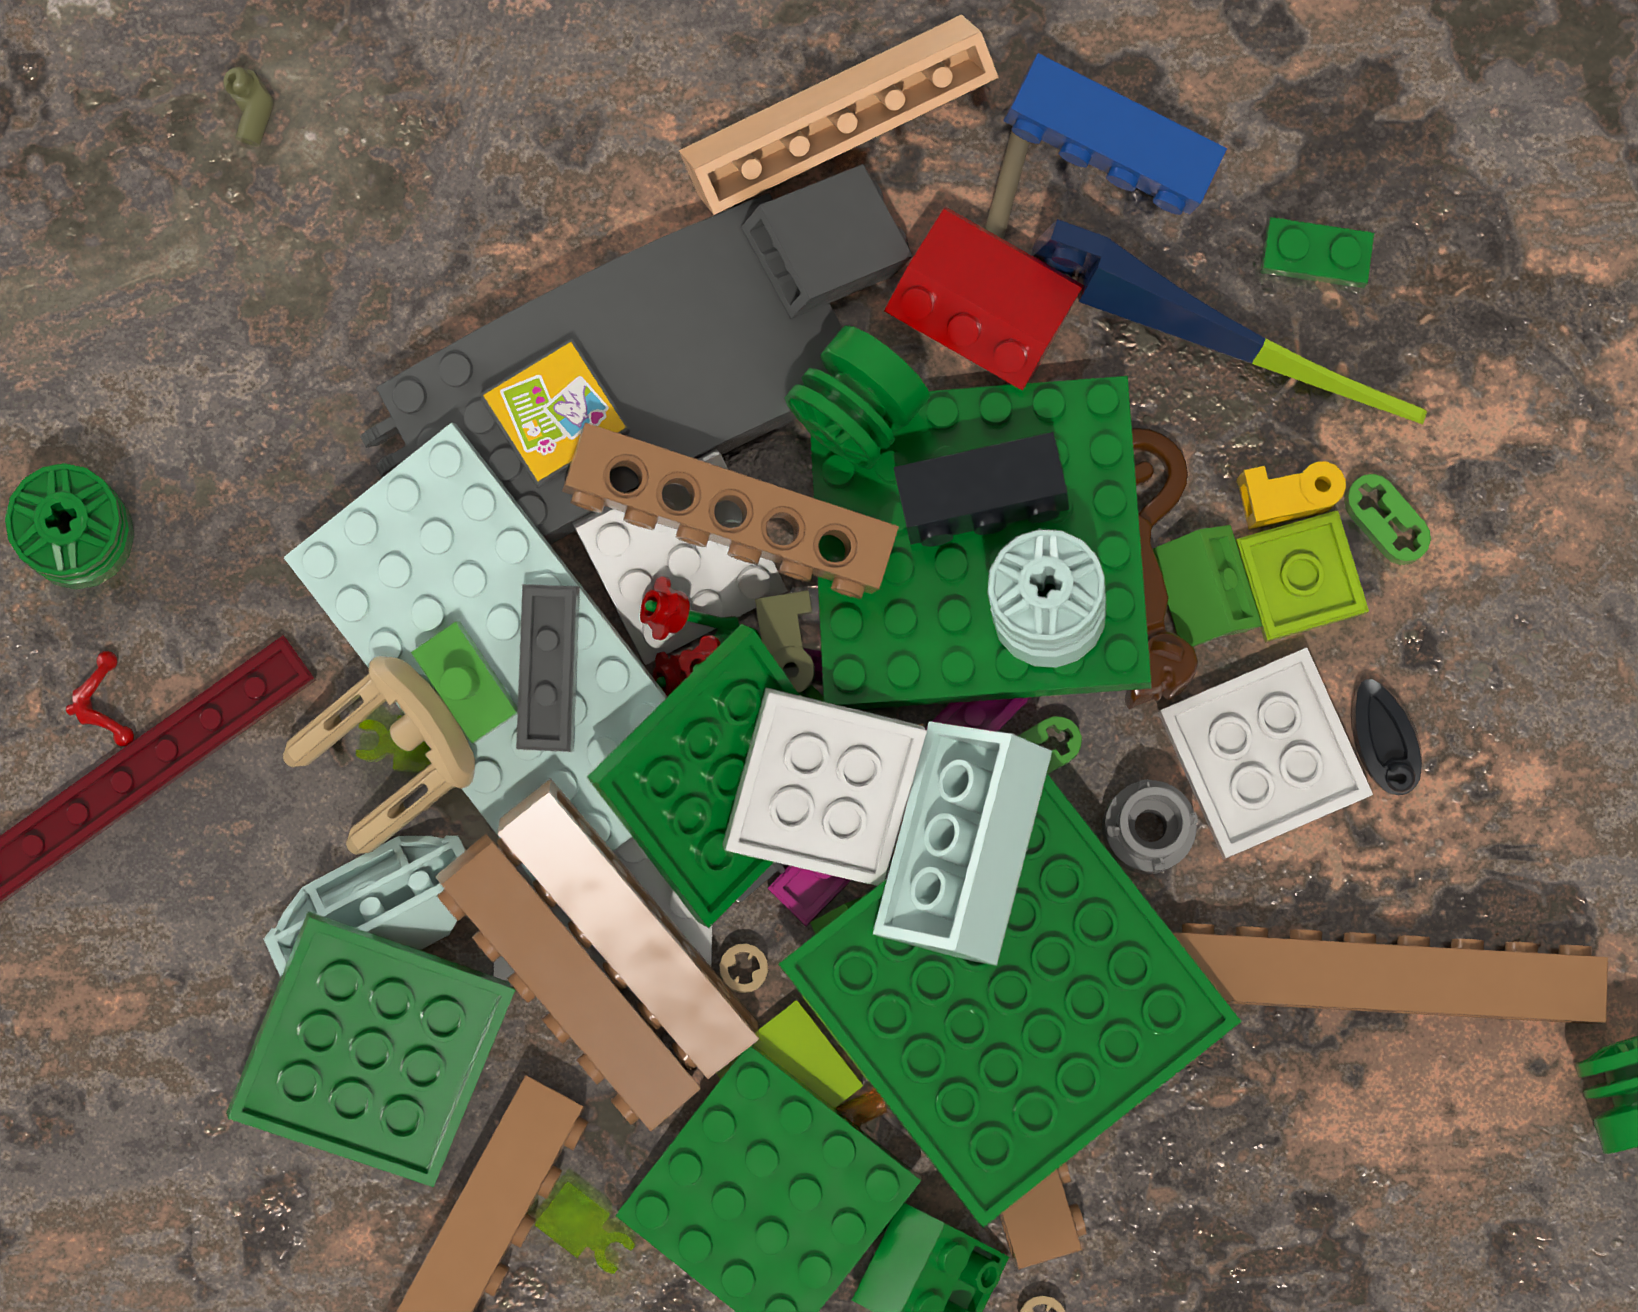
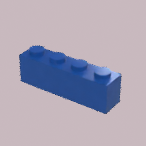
[1003,53,1227,215]

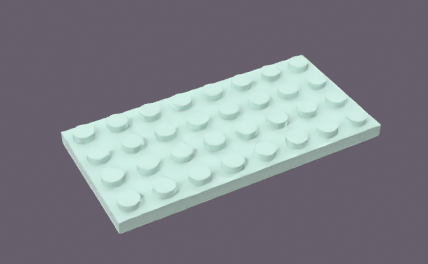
[283,423,667,881]

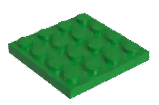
[587,624,800,928]
[227,911,516,1187]
[615,1044,922,1312]

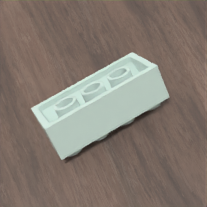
[873,722,1052,965]

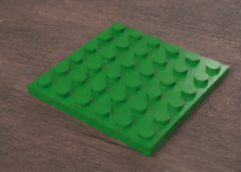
[811,376,1151,710]
[777,773,1242,1228]

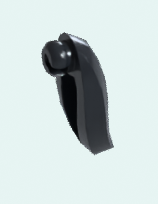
[1352,679,1422,796]

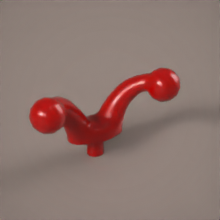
[66,651,134,747]

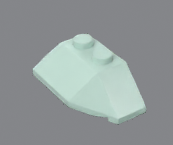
[264,835,466,977]

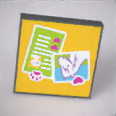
[479,338,630,489]

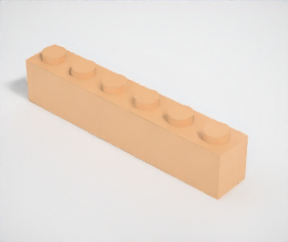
[679,14,999,215]

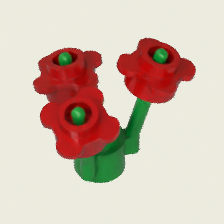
[640,576,762,697]

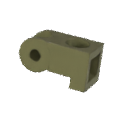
[755,590,815,693]

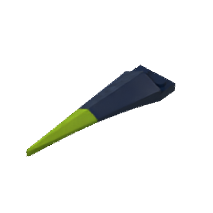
[1031,219,1427,424]

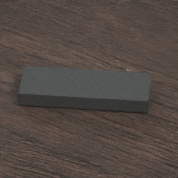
[516,584,580,752]

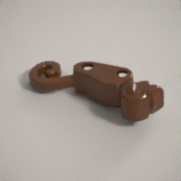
[1125,428,1198,709]

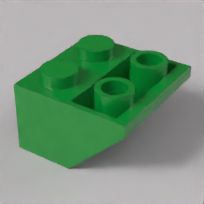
[852,1203,1010,1312]

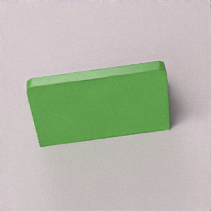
[1153,525,1262,647]

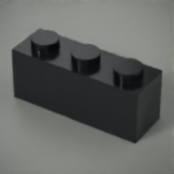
[893,432,1069,547]

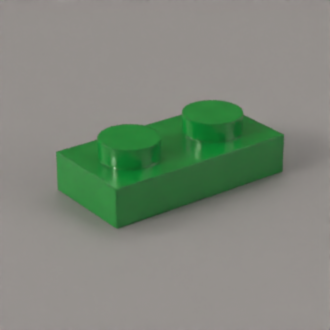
[1261,217,1374,288]

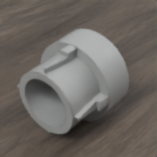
[1102,779,1198,874]

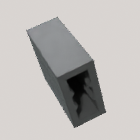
[741,164,913,319]

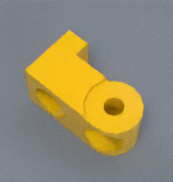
[1237,461,1346,530]

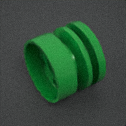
[784,325,930,470]
[5,463,134,590]
[1574,1036,1638,1154]

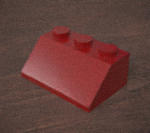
[884,206,1084,391]

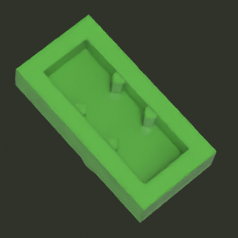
[411,621,518,743]

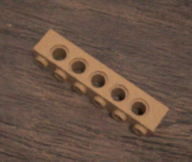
[562,422,899,599]

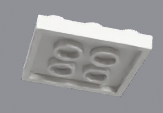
[572,449,787,665]
[1158,648,1373,860]
[723,688,927,886]

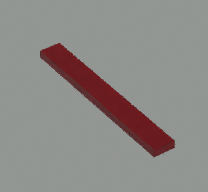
[0,635,316,905]

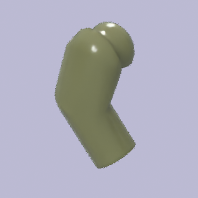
[223,67,273,147]

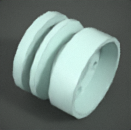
[988,530,1106,667]

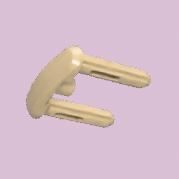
[283,656,475,855]

